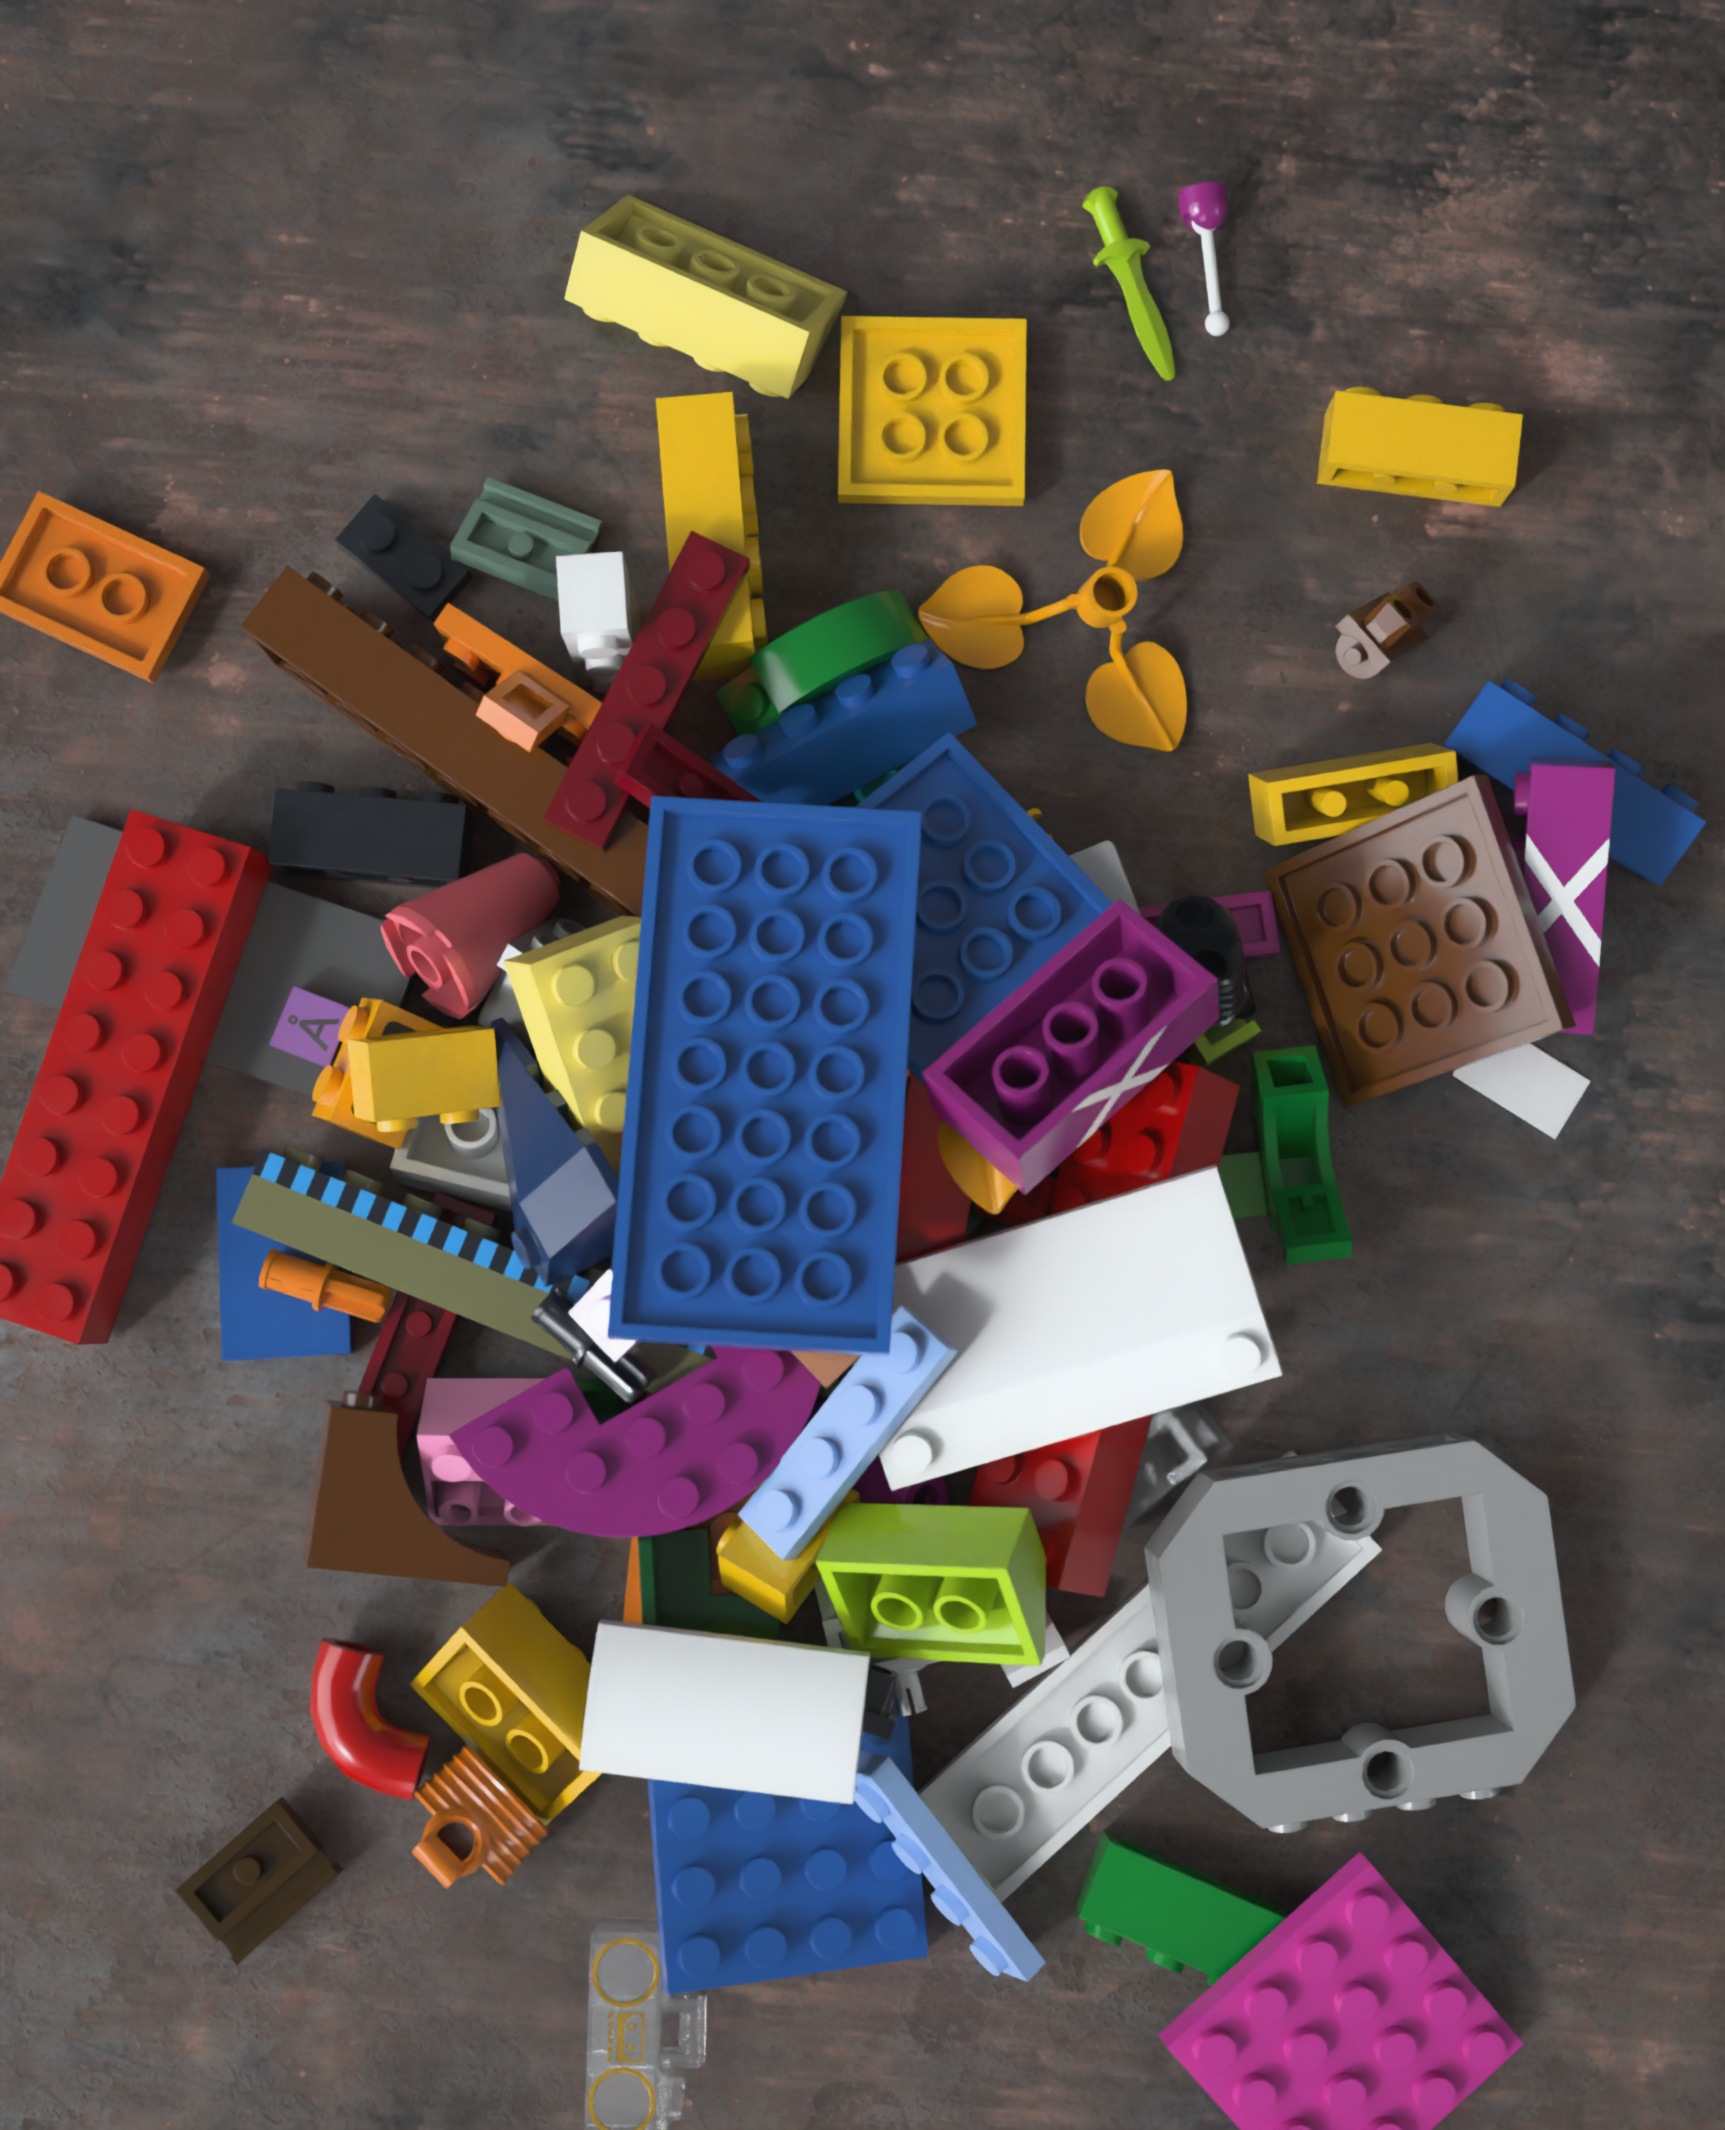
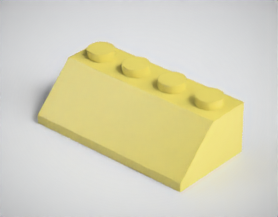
[564,194,847,399]

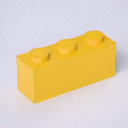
[1317,387,1523,507]
[1248,743,1459,846]

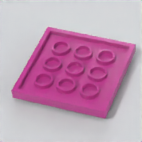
[1158,1852,1524,2130]

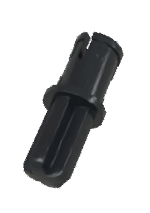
[531,1287,652,1403]

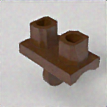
[1335,581,1441,679]

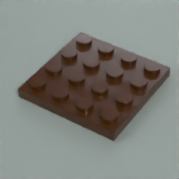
[1263,774,1576,1108]

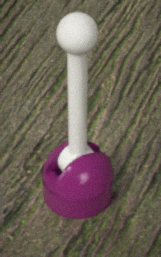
[1178,182,1230,336]

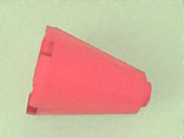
[381,853,560,1019]

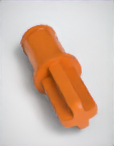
[259,1248,393,1323]

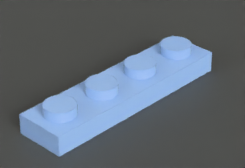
[738,1306,958,1560]
[854,1751,1046,1982]

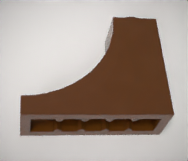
[302,1390,510,1587]

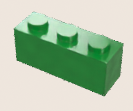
[1074,1830,1290,1986]

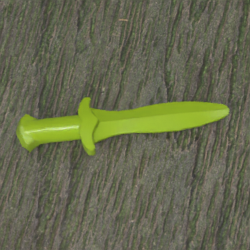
[1083,186,1175,381]

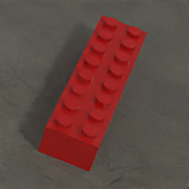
[0,809,272,1345]
[968,1062,1240,1597]

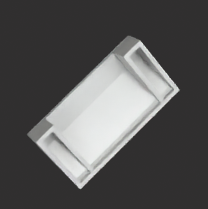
[852,1164,1282,1491]

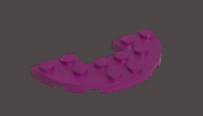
[448,1346,821,1538]

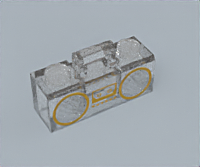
[585,1918,707,2130]

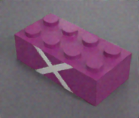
[1510,757,1615,1035]
[922,898,1219,1195]

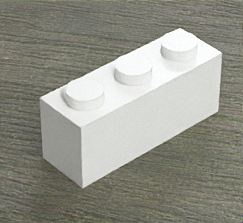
[556,551,641,693]

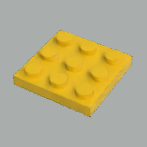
[838,316,1027,506]

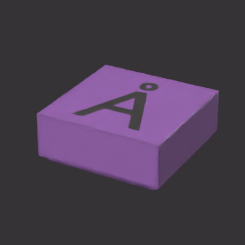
[269,986,350,1067]

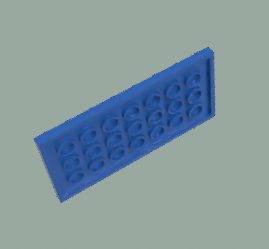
[606,796,922,1357]

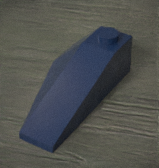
[490,1017,619,1287]

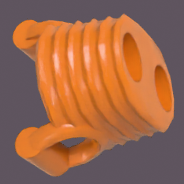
[411,1746,549,1889]

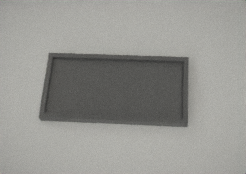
[4,814,417,1097]

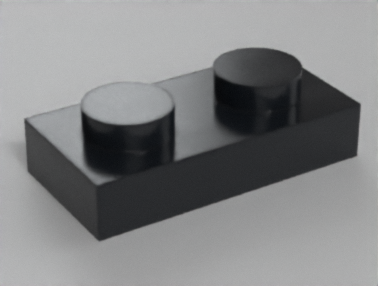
[335,494,473,623]

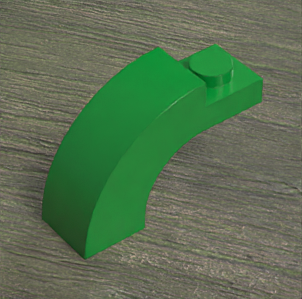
[715,590,928,736]
[1251,1045,1353,1265]

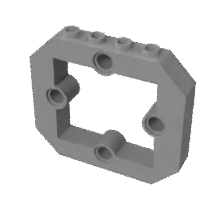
[1144,1431,1576,1833]

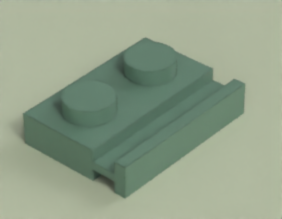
[450,477,602,601]

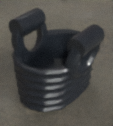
[1156,895,1256,1030]

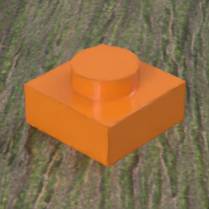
[476,670,570,752]

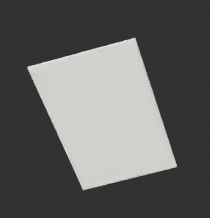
[1452,1043,1591,1139]

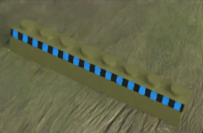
[231,1145,717,1394]

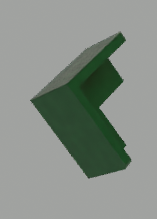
[638,1527,781,1641]

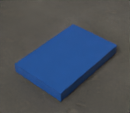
[216,1161,355,1361]

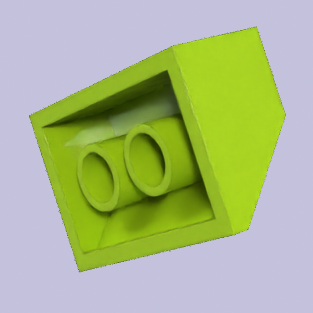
[815,1503,1046,1666]

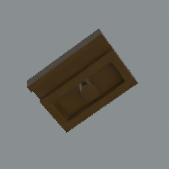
[175,1797,343,1966]

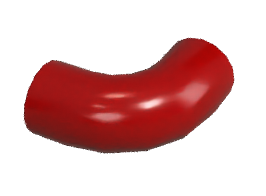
[310,1638,432,1801]

